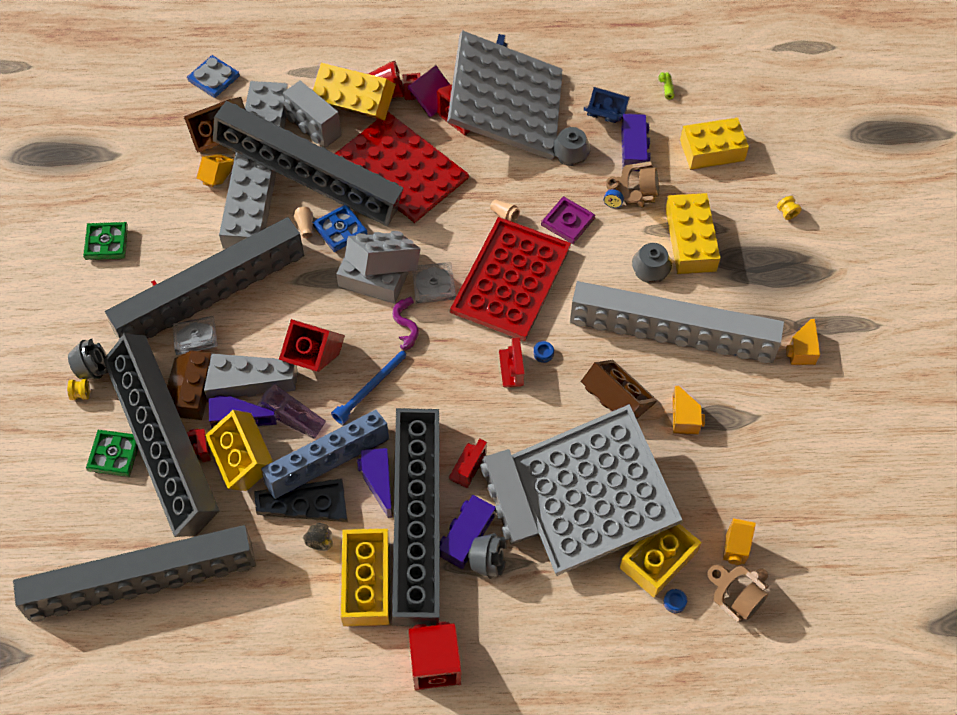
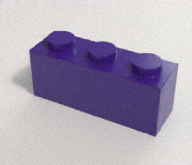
[621,114,651,171]
[439,495,496,570]

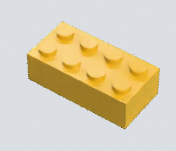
[313,63,396,121]
[665,193,720,274]
[341,528,389,626]

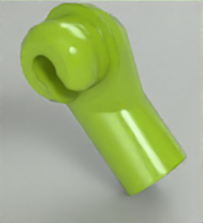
[658,72,674,100]

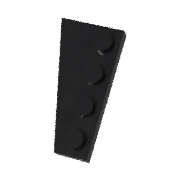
[254,478,348,522]

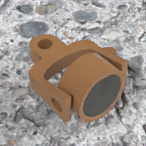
[606,162,659,207]
[708,565,769,622]

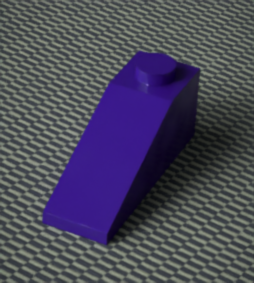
[209,396,277,429]
[357,448,392,518]

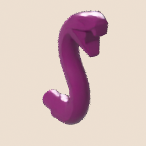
[392,296,419,351]

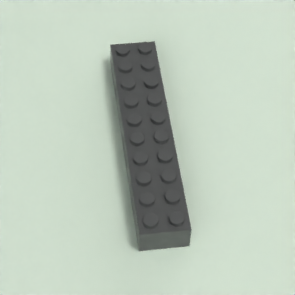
[213,101,403,227]
[104,217,304,340]
[103,334,220,537]
[392,408,440,626]
[13,525,256,622]

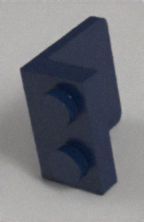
[583,87,630,123]

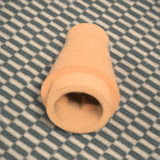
[490,199,520,222]
[294,207,314,238]

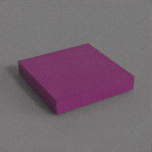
[408,65,450,117]
[541,196,596,244]

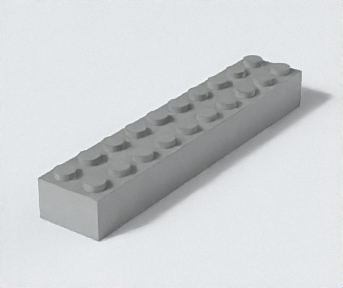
[219,81,288,249]
[570,281,784,363]

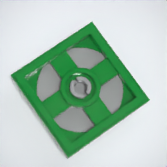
[83,222,128,260]
[86,429,138,477]

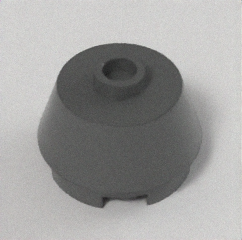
[553,127,590,166]
[632,243,672,283]
[68,339,108,380]
[468,533,507,579]

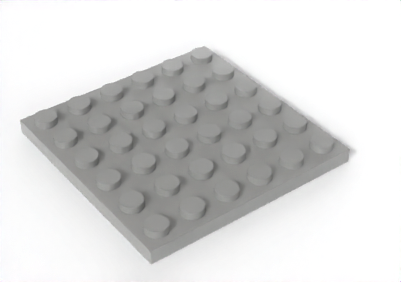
[447,30,563,160]
[512,404,683,576]

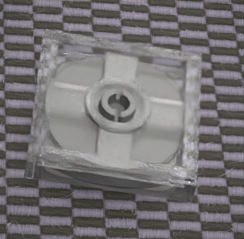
[412,262,456,304]
[173,316,218,355]

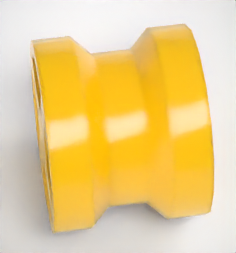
[777,195,802,220]
[67,379,90,400]

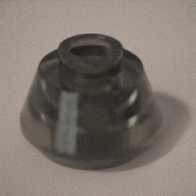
[303,523,333,551]

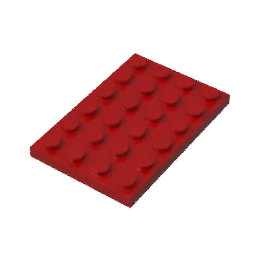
[334,112,469,223]
[450,217,571,341]

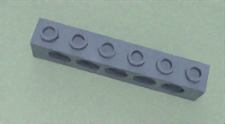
[261,410,389,499]

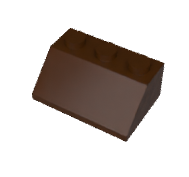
[184,97,246,153]
[167,350,212,420]
[580,360,658,420]

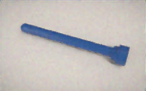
[331,351,406,425]

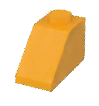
[196,154,234,187]
[786,319,820,365]
[672,386,705,435]
[723,518,756,565]

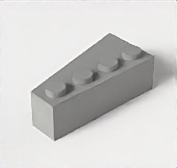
[204,354,298,403]
[480,449,539,544]

